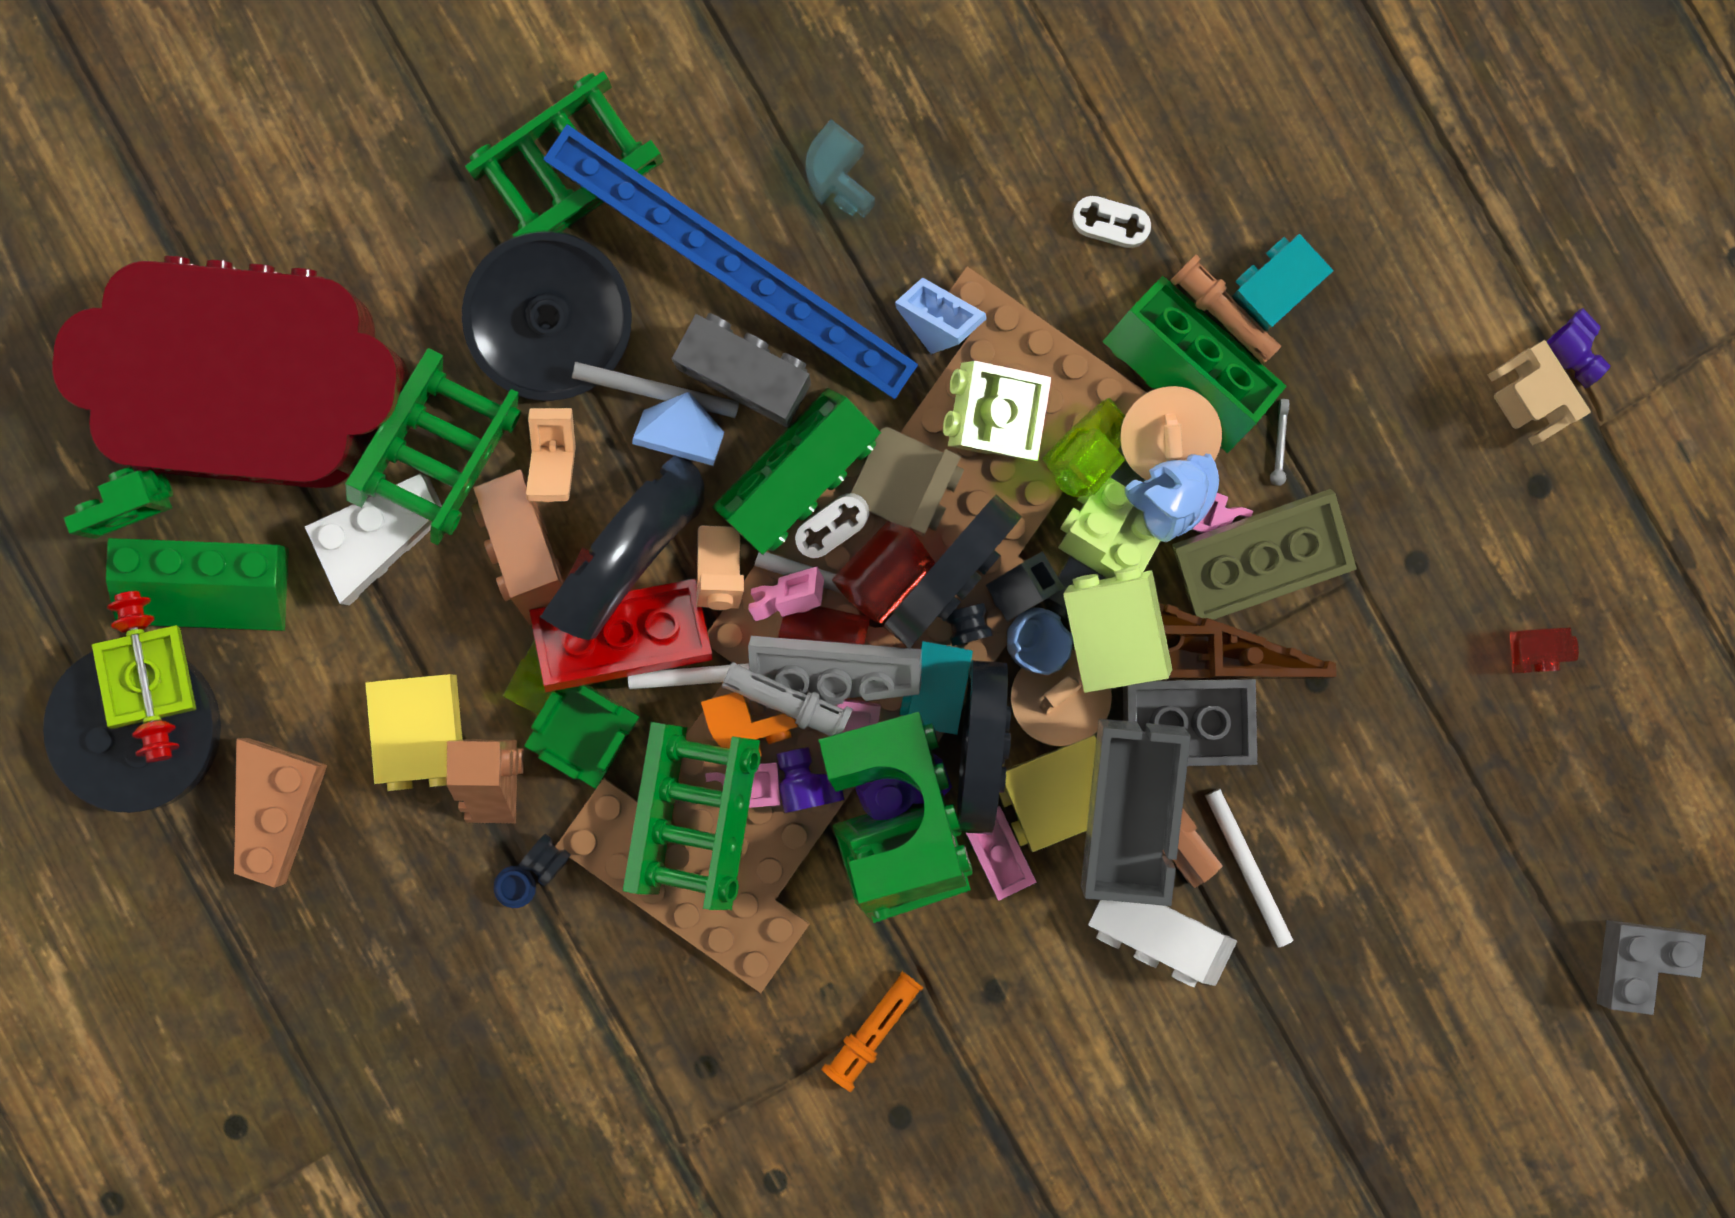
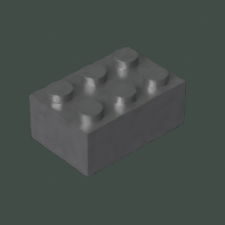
[672,313,811,428]
[1123,679,1257,766]

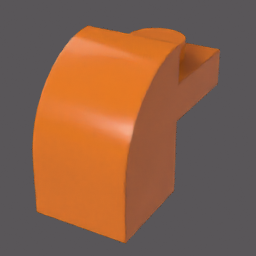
[701,692,798,756]

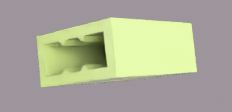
[1063,566,1172,693]

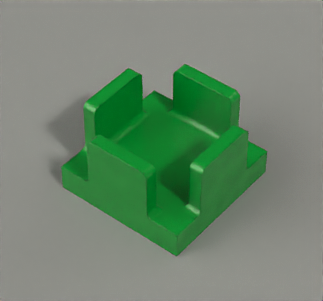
[524,684,640,789]

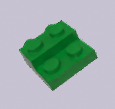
[64,467,173,539]

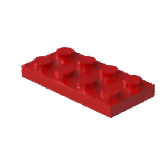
[529,579,712,692]

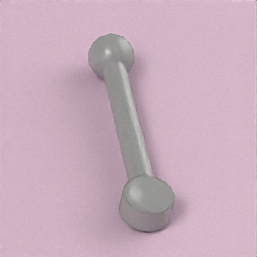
[1270,399,1289,486]

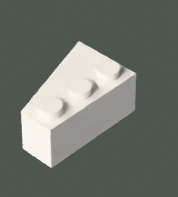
[305,473,442,605]

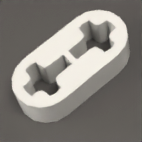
[1072,196,1151,248]
[795,493,869,558]

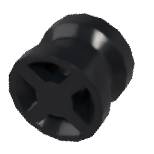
[945,603,993,646]
[519,834,571,887]

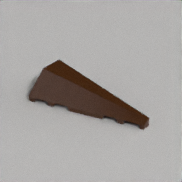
[1159,603,1336,680]

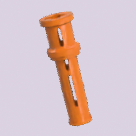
[821,971,924,1092]

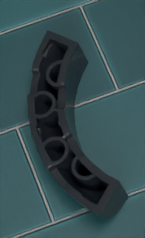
[540,455,704,640]

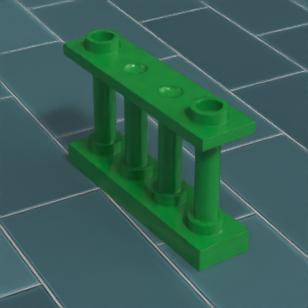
[465,71,664,237]
[345,348,522,546]
[623,722,760,910]

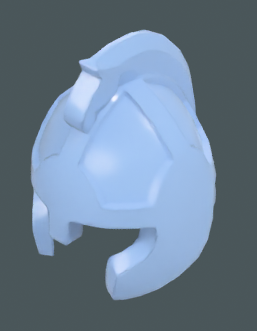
[1125,453,1219,542]

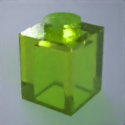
[1047,429,1125,497]

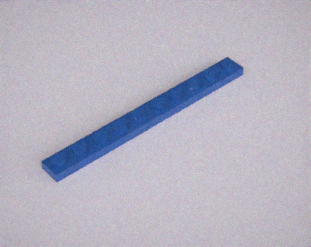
[543,124,918,399]

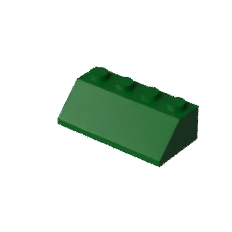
[1102,276,1287,454]
[712,387,881,555]
[106,538,289,631]

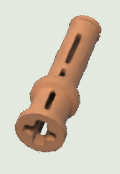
[1170,254,1281,365]

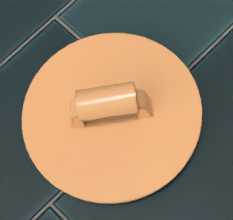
[1120,386,1222,480]
[1011,650,1112,746]

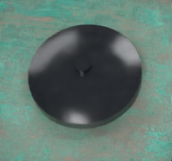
[462,231,632,401]

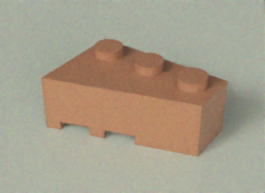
[234,738,327,888]

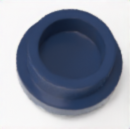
[494,866,536,908]

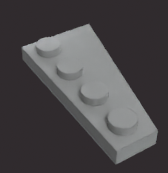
[748,636,922,715]

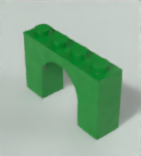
[819,712,971,914]

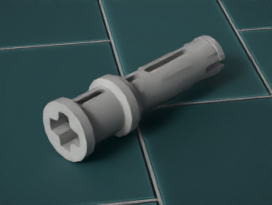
[722,662,853,736]

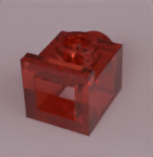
[1510,627,1579,673]

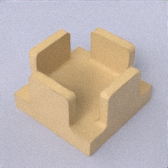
[1487,340,1591,445]

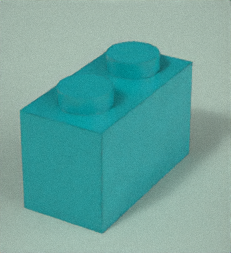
[1232,234,1334,332]
[899,641,973,735]

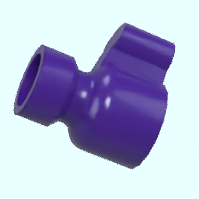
[1546,308,1611,389]
[776,747,845,813]

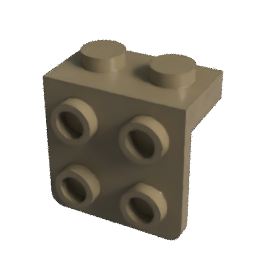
[851,427,964,537]

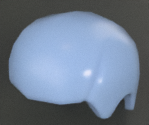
[1007,607,1074,675]

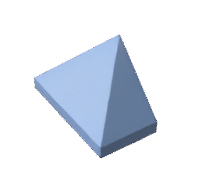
[895,278,986,354]
[632,392,724,466]

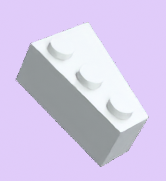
[1088,900,1237,987]

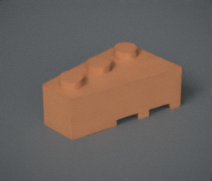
[472,470,564,626]
[447,739,524,823]

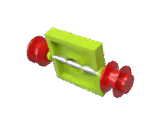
[92,591,196,762]

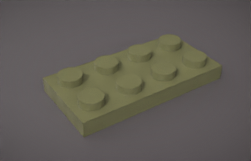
[1172,489,1357,620]

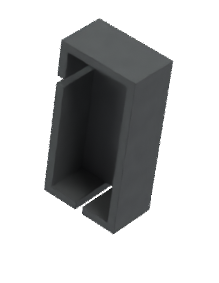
[1081,719,1191,906]

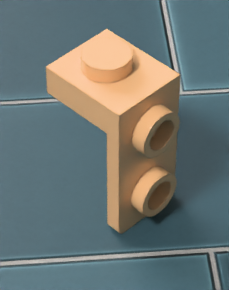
[526,408,576,502]
[697,526,744,610]

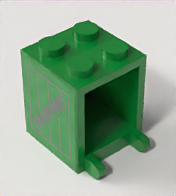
[833,803,973,923]

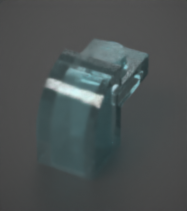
[806,119,875,218]

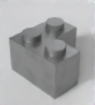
[1597,920,1706,1015]

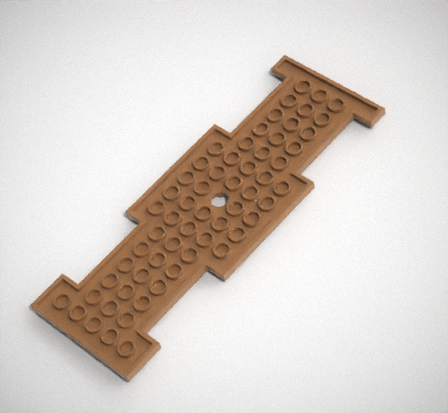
[555,266,1147,993]

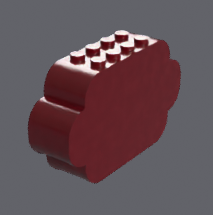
[52,256,410,489]

